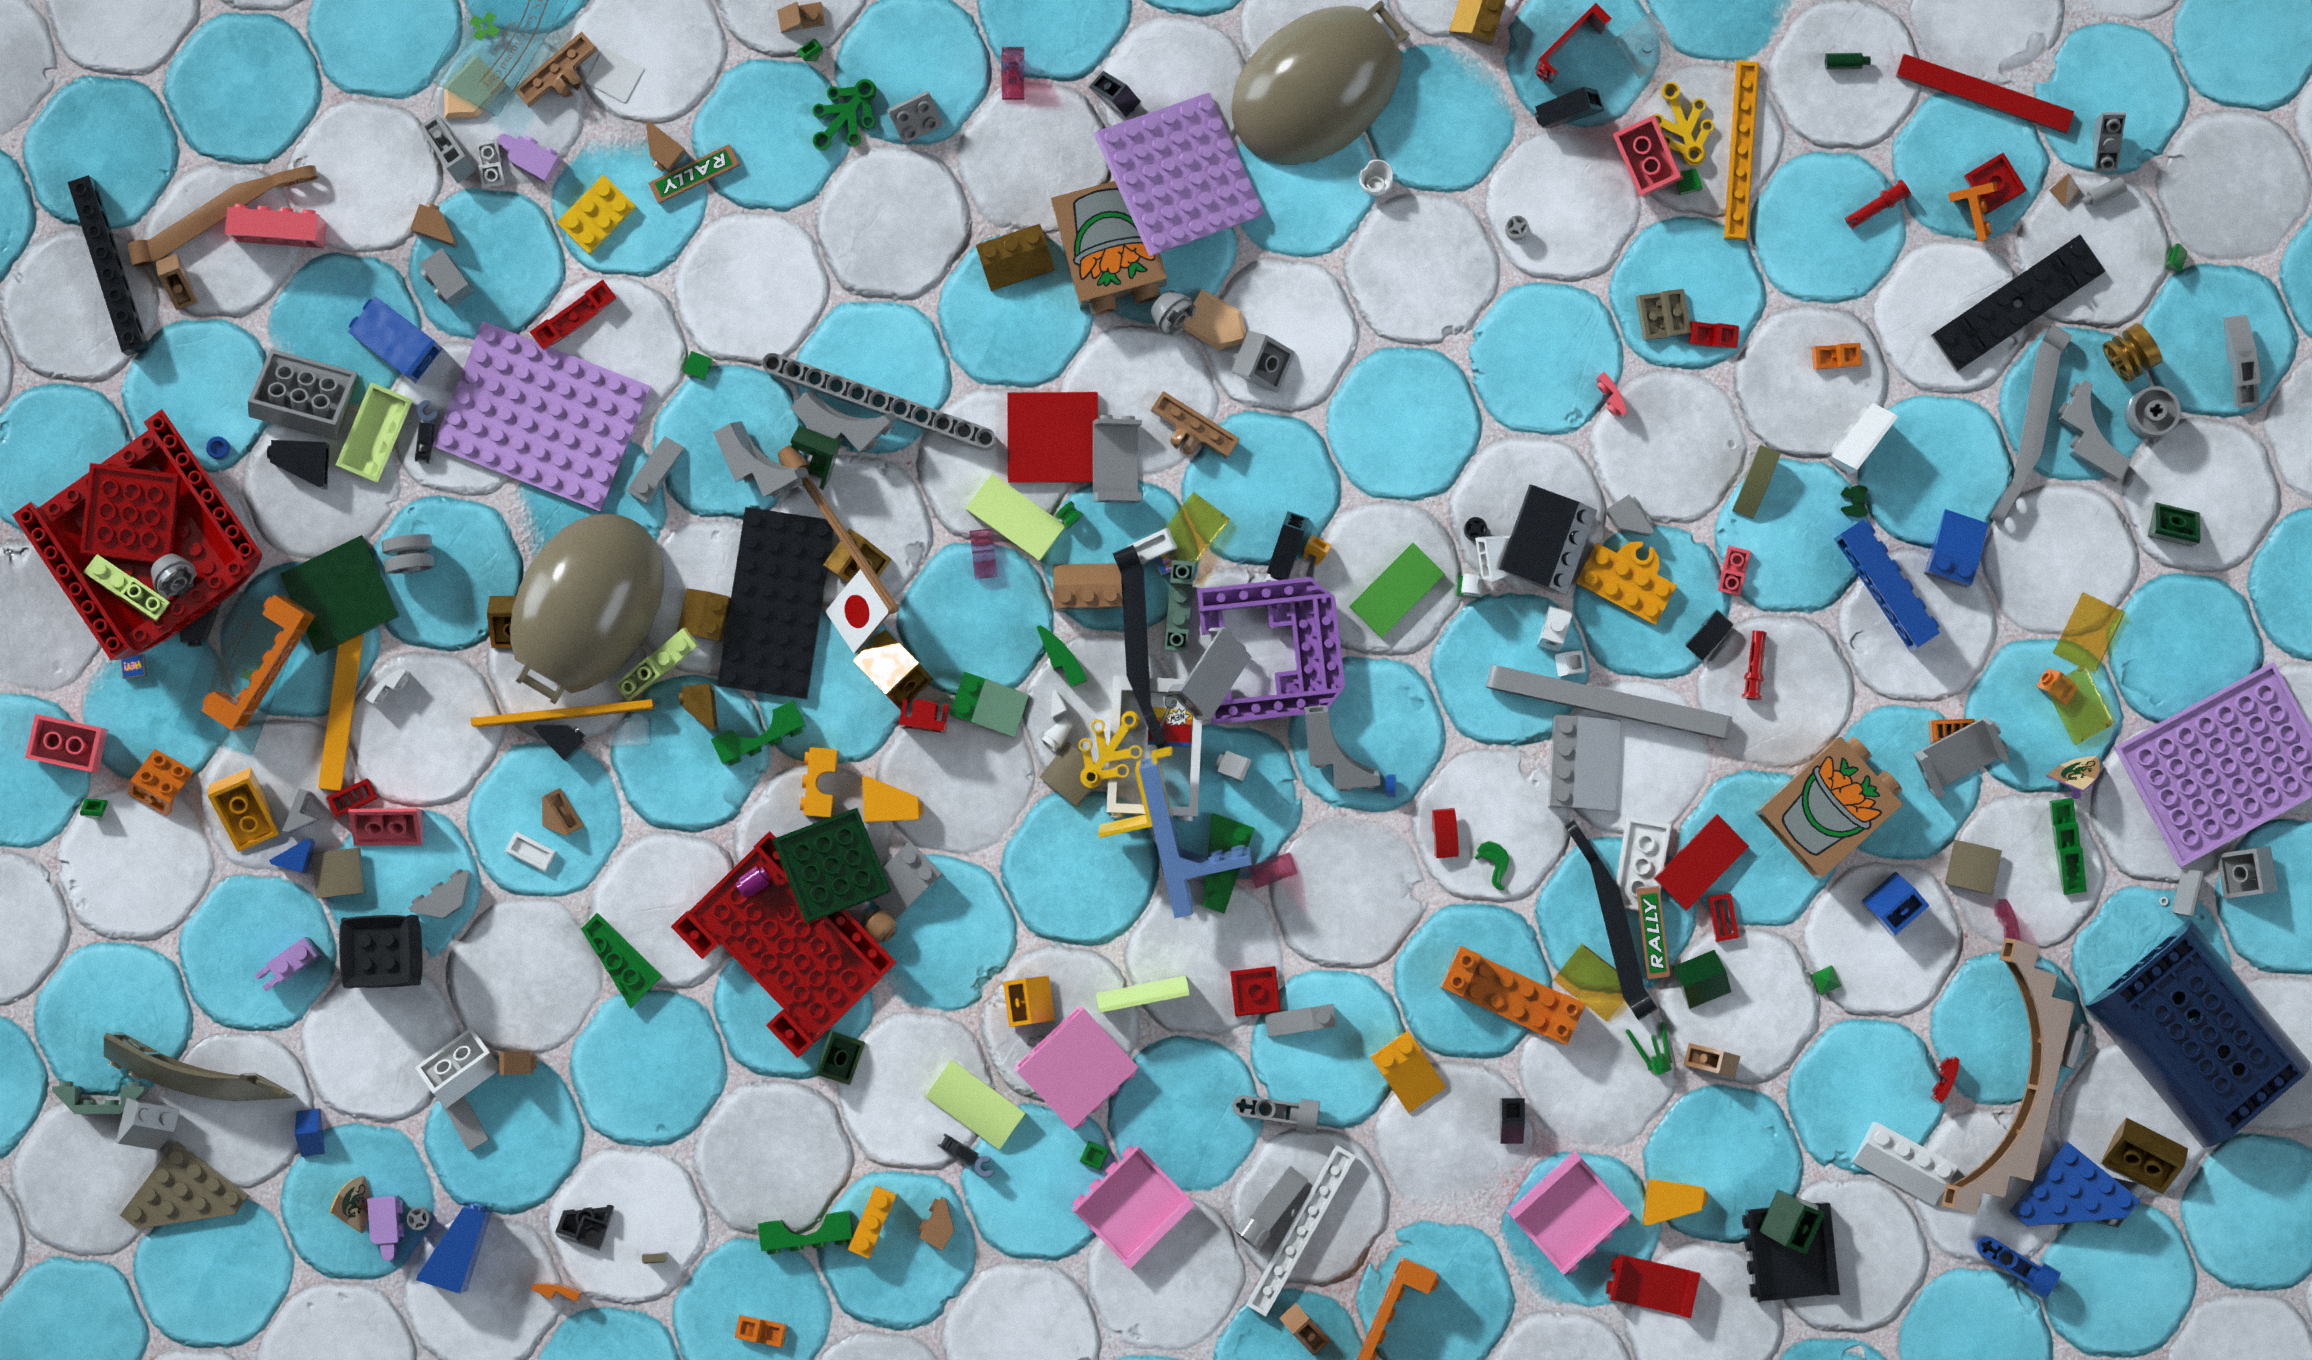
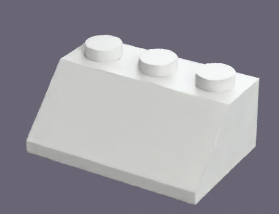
[1829,403,1898,475]
[415,1027,499,1109]

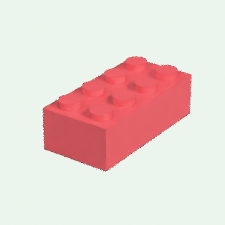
[225,204,326,249]

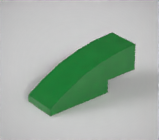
[1037,625,1087,688]

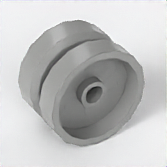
[2125,386,2181,439]
[381,534,436,574]

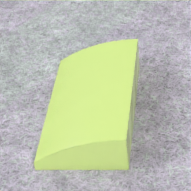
[335,382,413,483]
[966,473,1065,562]
[1096,975,1190,1013]
[925,1060,1026,1150]

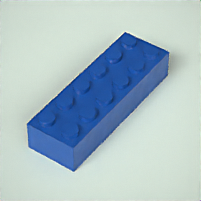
[1834,519,1940,651]

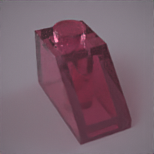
[1001,47,1025,100]
[1248,852,1298,889]

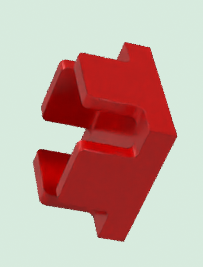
[899,698,949,734]

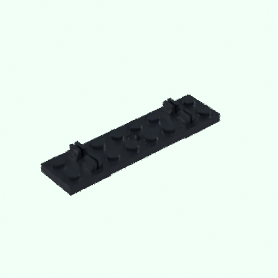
[1931,235,2106,372]

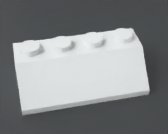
[1852,1122,1959,1206]

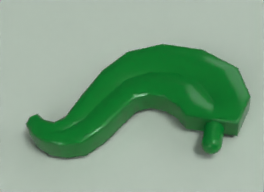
[1475,841,1509,890]

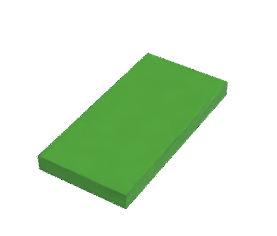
[1349,543,1445,638]

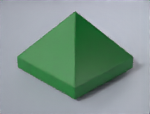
[797,39,823,61]
[80,799,108,820]
[1811,965,1841,995]

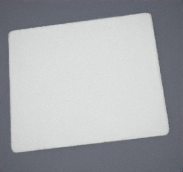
[586,48,644,103]

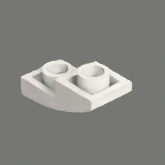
[475,139,505,188]
[365,668,409,705]

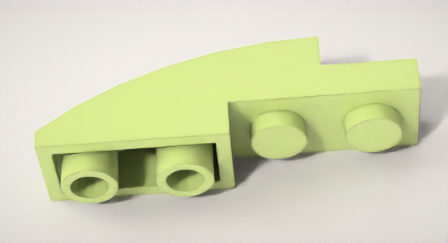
[83,554,170,621]
[614,627,699,702]

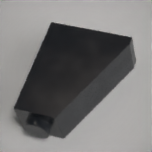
[1535,87,1604,129]
[267,440,330,490]
[1267,511,1309,580]
[180,602,222,647]

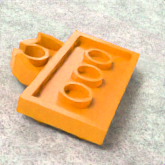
[1575,541,1677,625]

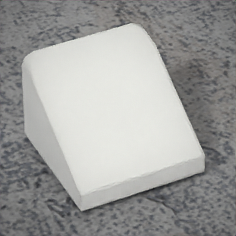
[1555,650,1586,677]
[1051,690,1067,719]

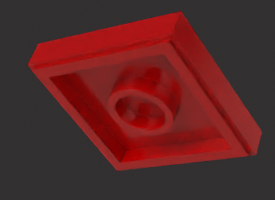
[1964,152,2027,214]
[1230,966,1281,1017]

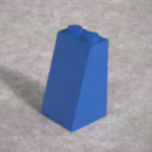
[348,296,443,384]
[416,1202,492,1294]

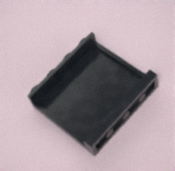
[1742,1202,1840,1303]

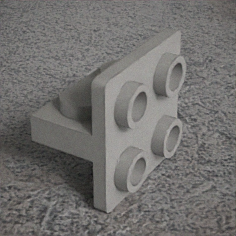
[887,91,943,144]

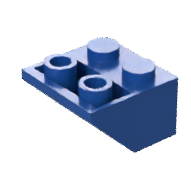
[1861,871,1930,936]

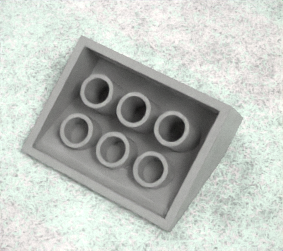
[248,349,357,440]
[1548,715,1621,811]

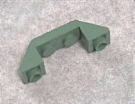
[1164,560,1195,652]
[52,1081,149,1114]

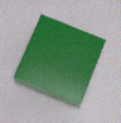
[683,351,713,381]
[1080,1140,1109,1171]

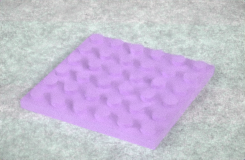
[1094,93,1265,257]

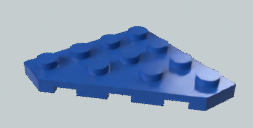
[2009,1141,2141,1227]

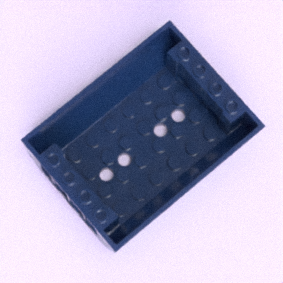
[2085,919,2311,1148]

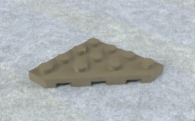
[120,1141,250,1229]

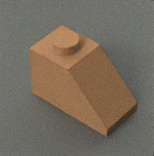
[646,121,687,173]
[410,203,458,247]
[156,253,198,310]
[1683,1043,1741,1078]
[499,1051,537,1075]
[1279,1303,1330,1356]

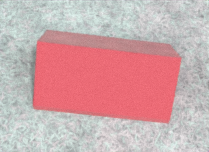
[348,808,423,846]

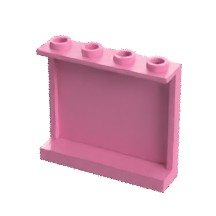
[1014,1004,1138,1130]
[1072,1145,1195,1269]
[1507,1151,1631,1275]

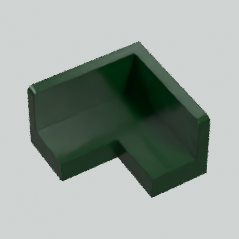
[790,425,841,490]

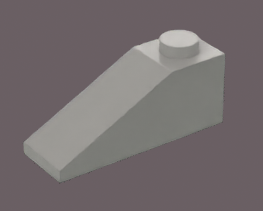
[419,114,476,184]
[627,436,684,505]
[1265,1004,1337,1037]

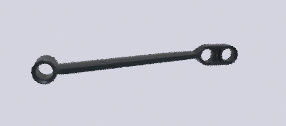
[1112,545,1169,749]
[1565,820,1658,1021]

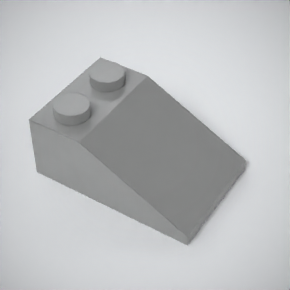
[872,841,943,920]

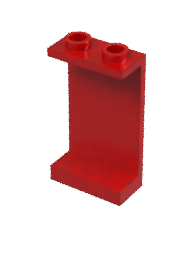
[1535,3,1612,84]
[1605,1254,1701,1318]

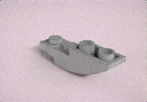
[2223,315,2261,408]

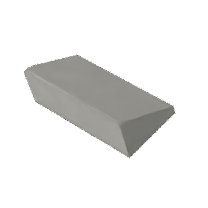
[2172,869,2204,917]

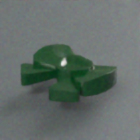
[1840,485,1868,518]

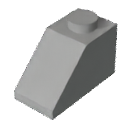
[1215,750,1252,783]

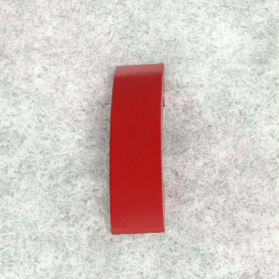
[530,279,616,350]

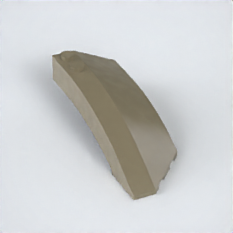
[104,1032,295,1101]

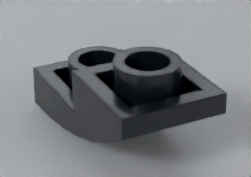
[1686,609,1734,661]

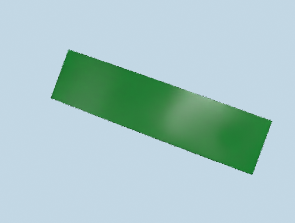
[2049,798,2087,895]

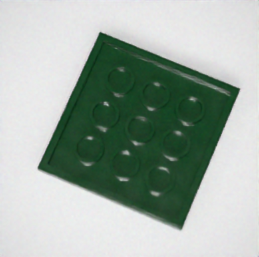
[280,535,400,655]
[772,808,891,924]

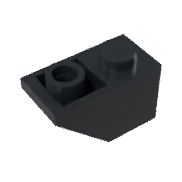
[1500,1098,1525,1144]

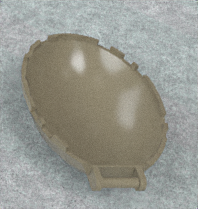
[1231,0,1410,165]
[510,514,664,704]

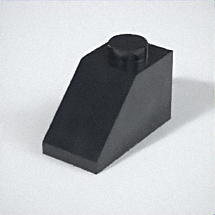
[1089,71,1141,117]
[533,725,586,762]

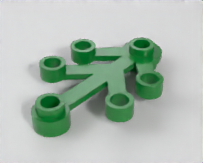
[812,79,877,151]

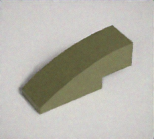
[1732,445,1781,519]

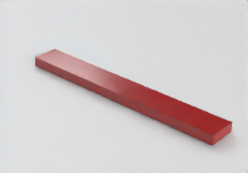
[1896,54,2075,134]

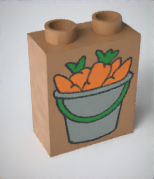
[1051,181,1167,316]
[1754,736,1903,879]

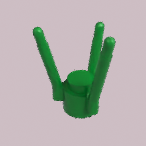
[1626,1022,1672,1075]

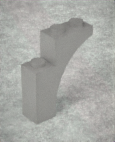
[2057,380,2132,482]
[790,390,897,452]
[713,421,809,498]
[1304,705,1380,792]

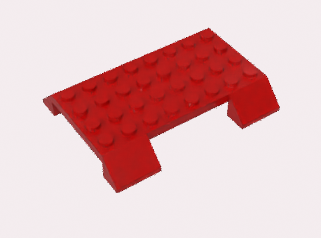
[671,831,897,1058]

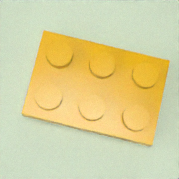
[556,175,636,255]

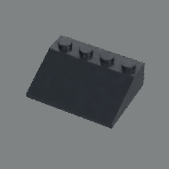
[1499,484,1597,595]

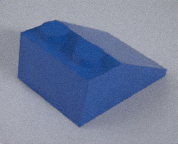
[1924,509,1988,588]

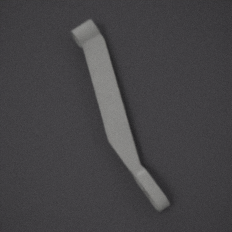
[1990,324,2072,524]

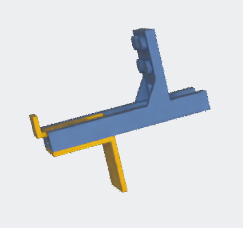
[1098,746,1252,919]

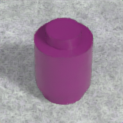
[736,866,771,898]

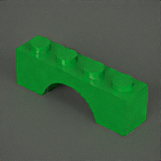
[711,700,806,767]
[758,1210,854,1255]

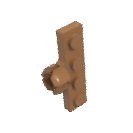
[513,31,597,108]
[1150,391,1240,459]

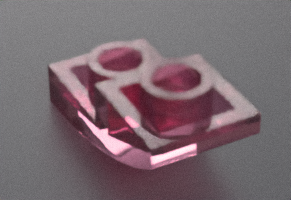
[1994,899,2020,940]

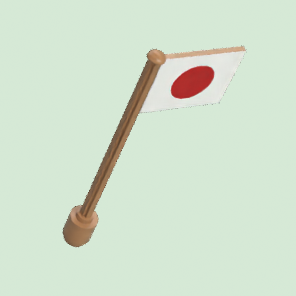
[778,445,900,654]

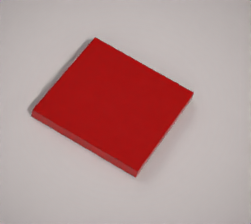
[1007,392,1098,483]
[79,463,181,563]

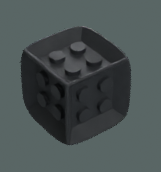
[339,914,423,989]

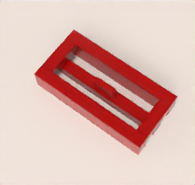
[1707,893,1739,942]

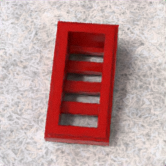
[325,778,378,819]

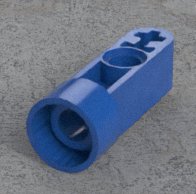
[1974,1235,2061,1300]

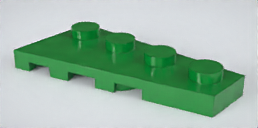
[1203,813,1254,914]
[581,913,663,1009]

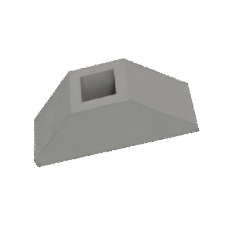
[2093,112,2126,172]
[408,869,472,919]

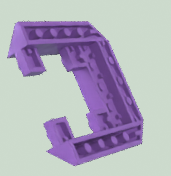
[1197,577,1345,725]

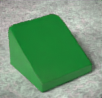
[1676,168,1703,196]
[2165,243,2187,273]

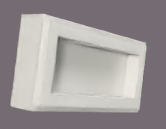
[1127,528,1177,565]
[505,831,557,872]

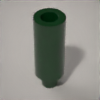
[1824,53,1871,70]

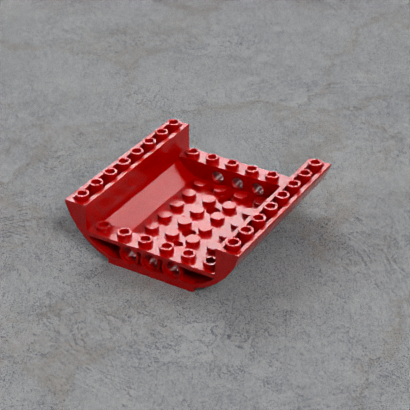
[12,409,262,661]

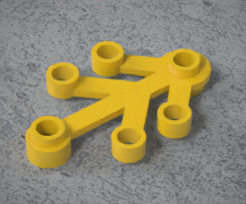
[1654,82,1714,166]
[1078,711,1143,788]

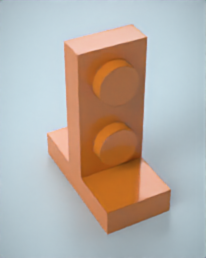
[1948,182,1998,242]

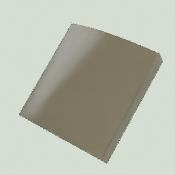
[1636,289,1691,341]
[1040,742,1103,808]
[1945,840,2002,895]
[311,848,365,899]

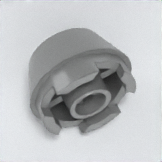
[1151,290,1196,336]
[151,554,197,599]

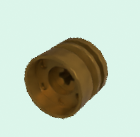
[2102,323,2162,383]

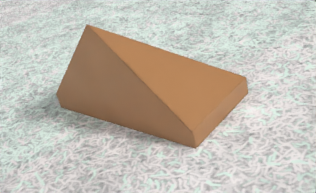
[542,788,584,836]

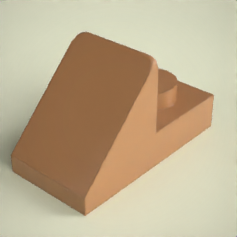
[777,2,825,33]

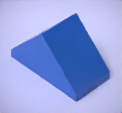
[269,838,315,873]
[295,1108,325,1157]

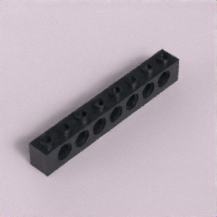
[67,175,149,356]

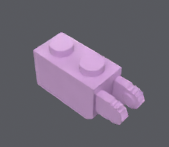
[497,133,561,184]
[254,937,322,991]
[367,1195,405,1262]

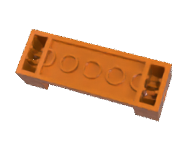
[201,595,316,730]
[1440,946,1586,1045]
[1357,1256,1439,1360]

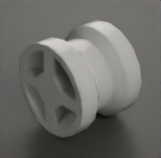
[1505,215,1529,241]
[407,1207,433,1230]

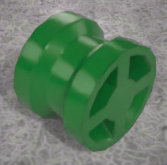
[1055,501,1083,529]

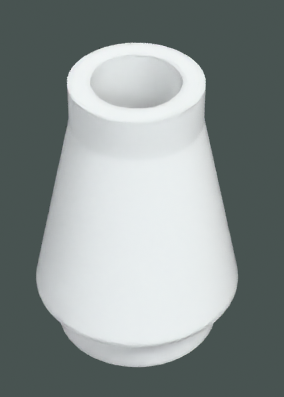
[1041,717,1073,752]

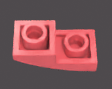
[1595,371,1627,418]
[1718,545,1751,596]

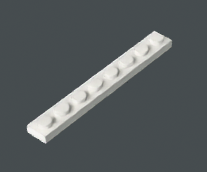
[1246,1145,1356,1316]

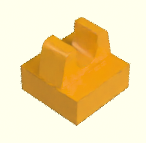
[1303,535,1331,565]

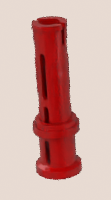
[1845,179,1911,230]
[1742,630,1767,700]

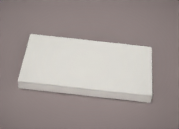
[1615,817,1672,911]

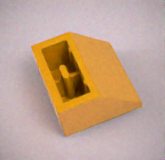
[1003,975,1055,1027]

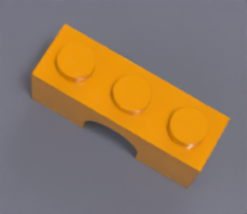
[800,747,839,818]
[848,1185,897,1259]

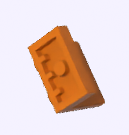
[128,749,193,816]

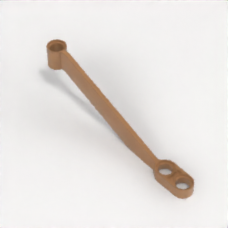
[127,165,318,267]

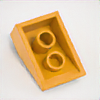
[207,767,280,852]
[1370,1031,1446,1113]

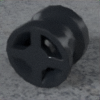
[1464,517,1487,541]

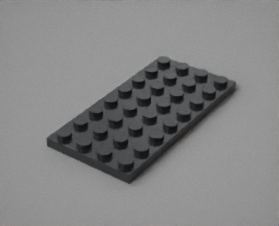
[717,507,834,699]

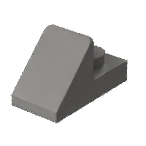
[282,788,320,833]

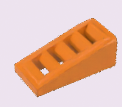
[1929,719,1975,744]

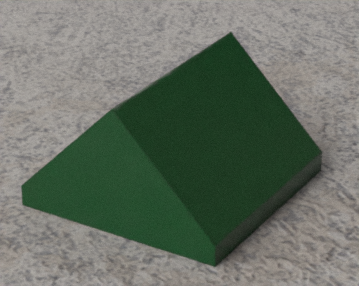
[2147,502,2201,547]
[1672,950,1732,1009]
[815,1030,865,1085]

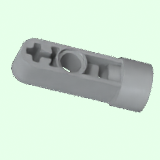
[1232,1095,1320,1133]
[1234,1166,1308,1250]

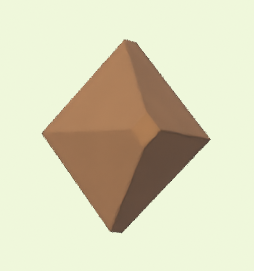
[2049,173,2081,207]

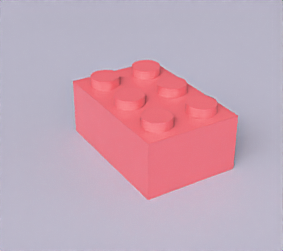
[1613,115,1683,198]
[25,714,108,774]

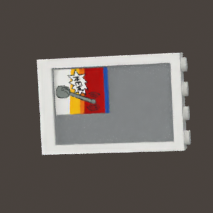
[1106,676,1202,821]

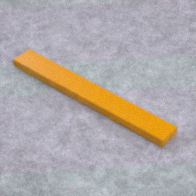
[1724,61,1759,241]
[318,634,364,791]
[471,699,655,728]

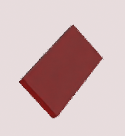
[1653,814,1749,911]

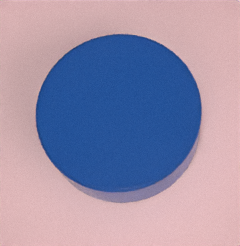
[206,436,230,460]
[1385,774,1396,797]

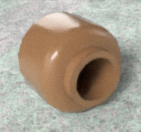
[863,909,897,943]

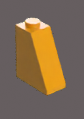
[862,776,924,823]
[1642,1178,1708,1226]

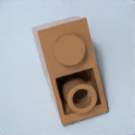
[917,1196,955,1251]

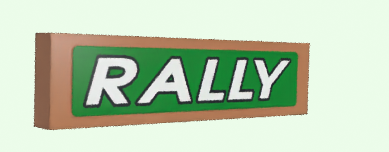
[649,144,740,204]
[1636,886,1670,979]

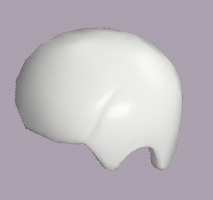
[1359,160,1393,196]

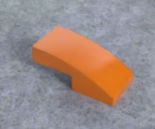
[1811,343,1862,370]
[531,1283,583,1302]
[735,1315,788,1347]

